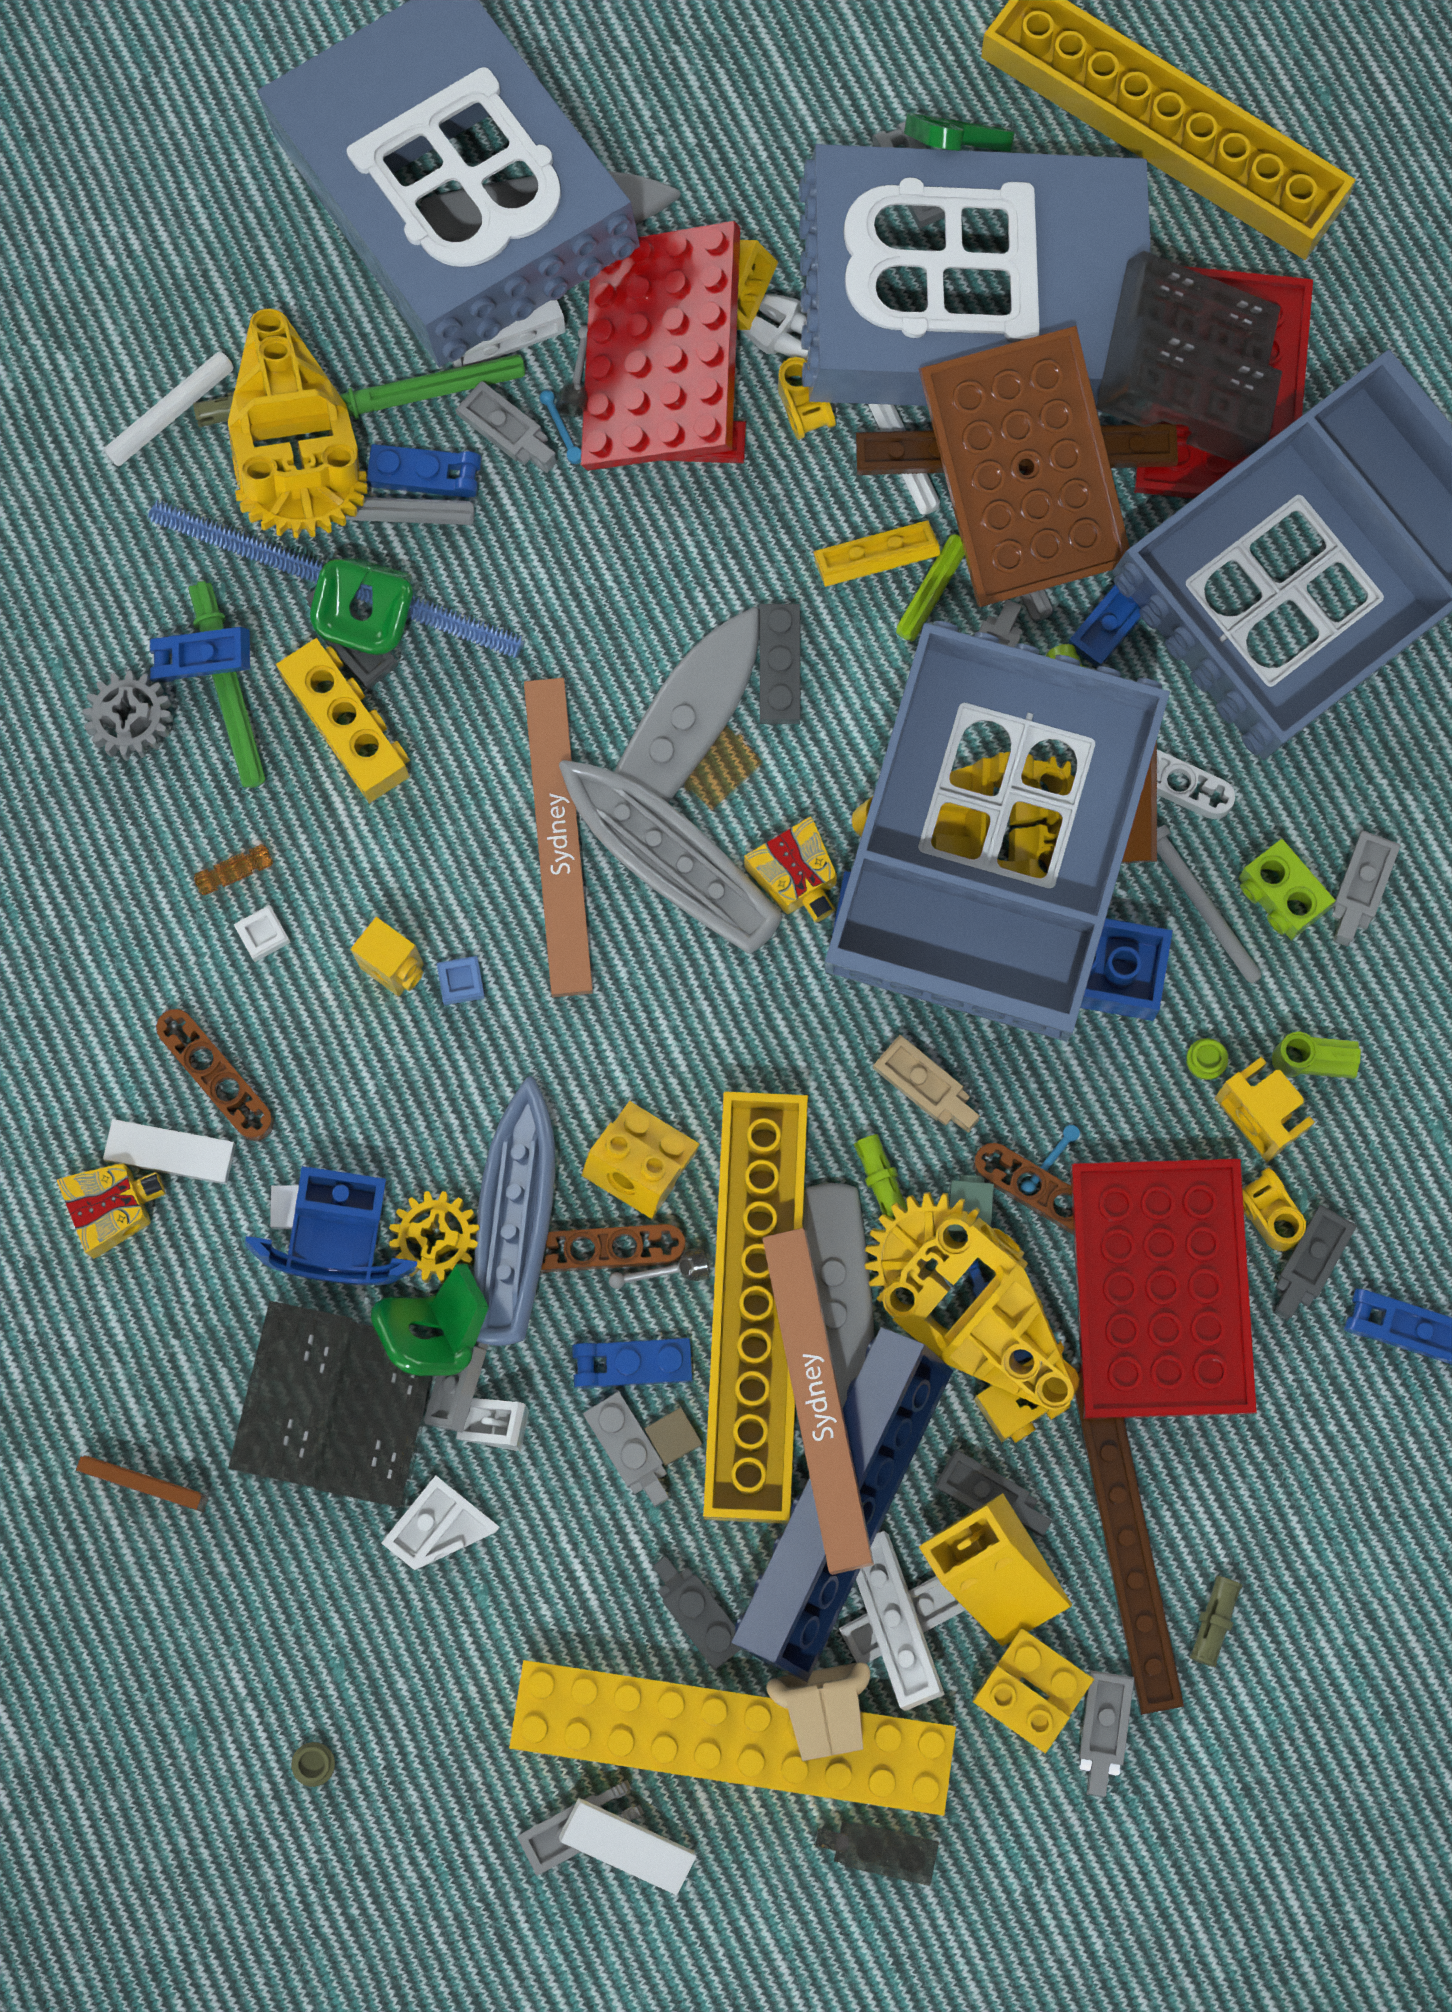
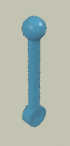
[539,390,581,464]
[1020,1125,1080,1196]

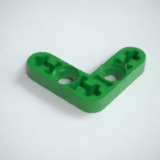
[904,113,1015,152]

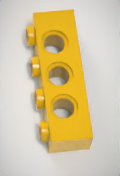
[276,638,410,804]

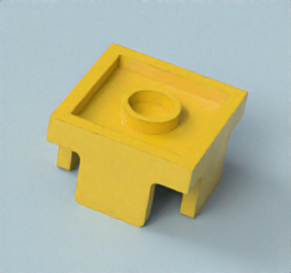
[1215,1057,1315,1163]

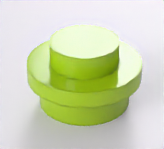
[1186,1038,1228,1080]

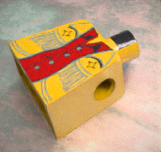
[744,816,837,923]
[57,1164,166,1259]

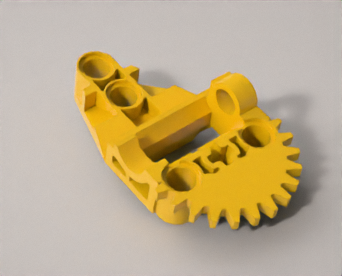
[228,309,368,538]
[851,752,1076,878]
[865,1192,1079,1410]

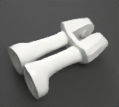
[742,294,808,360]

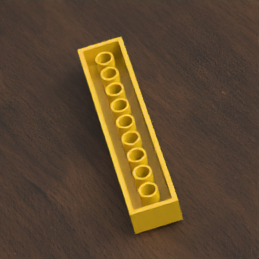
[981,0,1356,261]
[703,1092,808,1524]
[509,1660,956,1816]

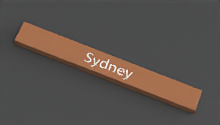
[524,678,593,998]
[762,1228,874,1575]

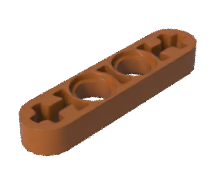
[156,1009,274,1141]
[973,1143,1074,1235]
[540,1224,686,1273]

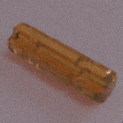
[193,844,273,895]

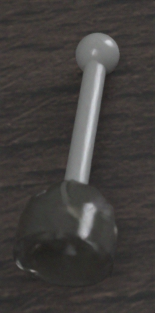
[556,325,588,417]
[609,1246,711,1289]

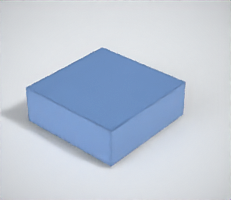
[437,956,485,1006]

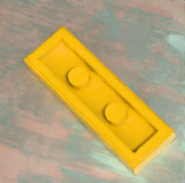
[813,520,940,587]

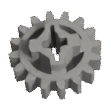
[82,671,173,760]

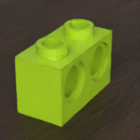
[1238,839,1336,941]

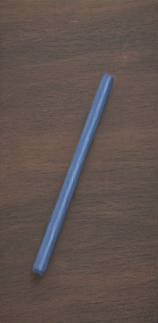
[148,499,525,658]

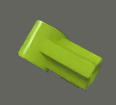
[1271,1031,1361,1079]

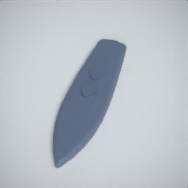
[474,1076,555,1346]

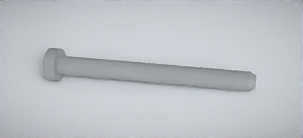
[1157,825,1261,984]

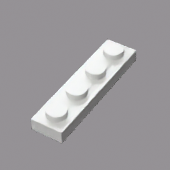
[856,1531,945,1711]

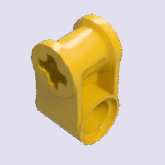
[778,357,836,440]
[1242,1167,1306,1251]

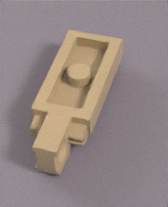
[873,1035,980,1133]

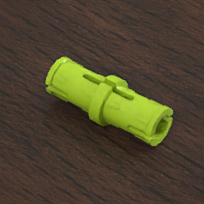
[853,1134,908,1219]

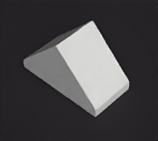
[456,1398,529,1452]

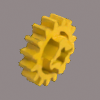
[389,1191,480,1283]

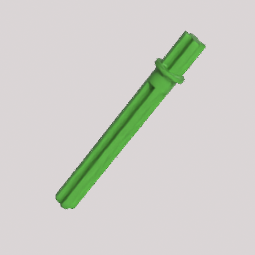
[340,354,525,420]
[188,581,265,788]

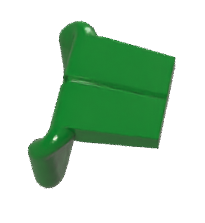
[310,558,413,655]
[371,1264,489,1376]

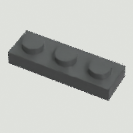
[760,604,800,724]

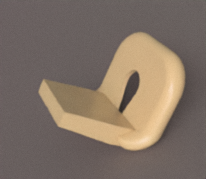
[766,1662,870,1761]

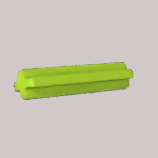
[896,534,965,642]

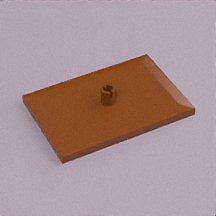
[918,326,1130,607]

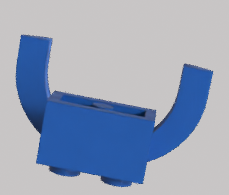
[245,1166,417,1285]

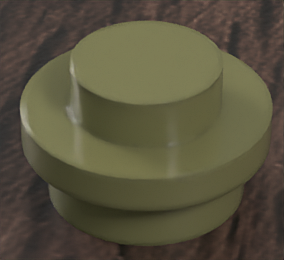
[291,1742,335,1787]

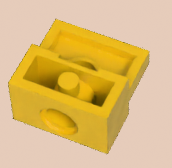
[581,1101,700,1219]
[973,1628,1094,1754]

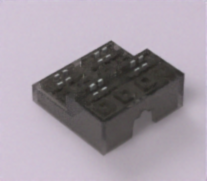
[1096,250,1283,462]
[228,1300,435,1510]

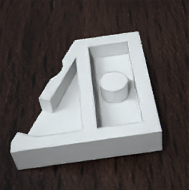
[382,1475,500,1570]

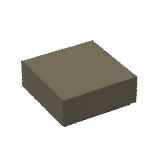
[644,1407,702,1467]

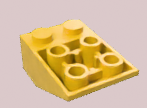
[919,1493,1072,1647]

